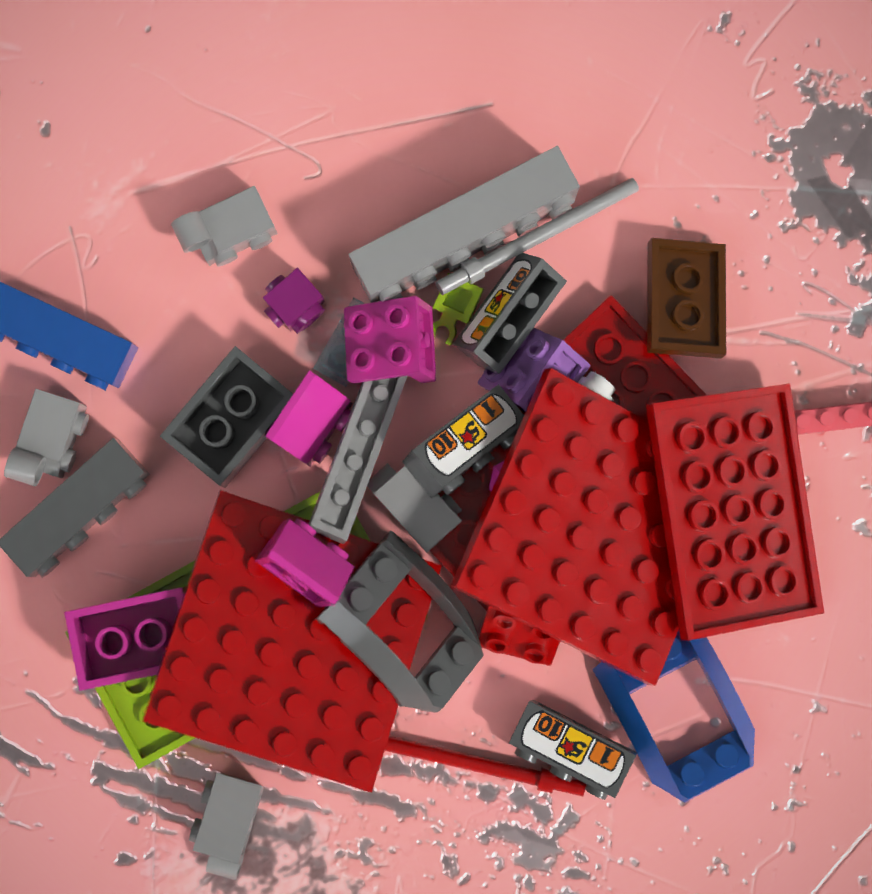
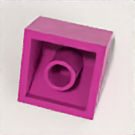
[265,370,353,467]
[255,519,354,607]

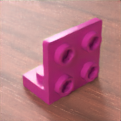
[344,296,436,383]

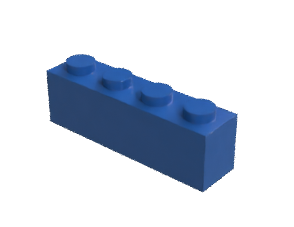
[0,282,138,391]

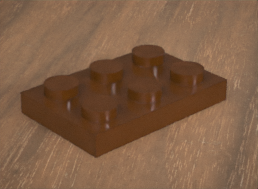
[647,238,727,359]

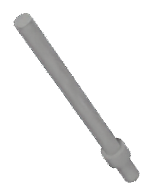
[435,178,639,295]

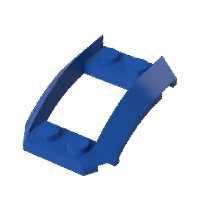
[592,630,755,803]

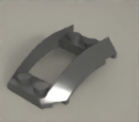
[316,530,484,713]

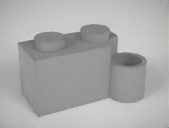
[171,185,278,267]
[4,388,89,487]
[367,463,462,553]
[189,773,264,880]

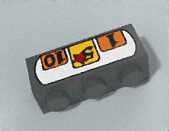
[453,253,567,374]
[402,384,524,498]
[509,699,638,800]

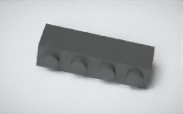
[0,438,150,578]

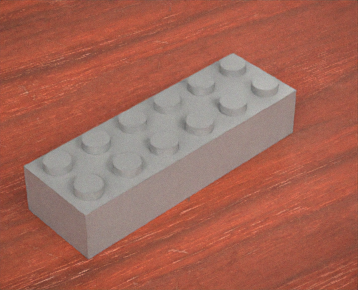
[348,145,580,303]

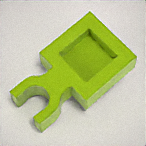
[433,273,485,346]

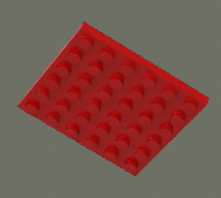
[450,368,679,686]
[141,490,442,793]

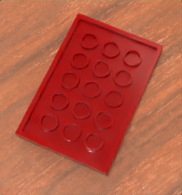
[646,383,825,641]

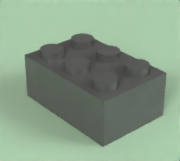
[160,346,293,488]

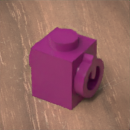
[263,267,325,334]

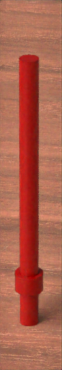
[385,736,586,797]

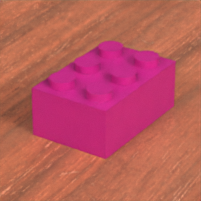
[64,587,186,691]

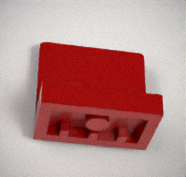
[479,606,560,666]

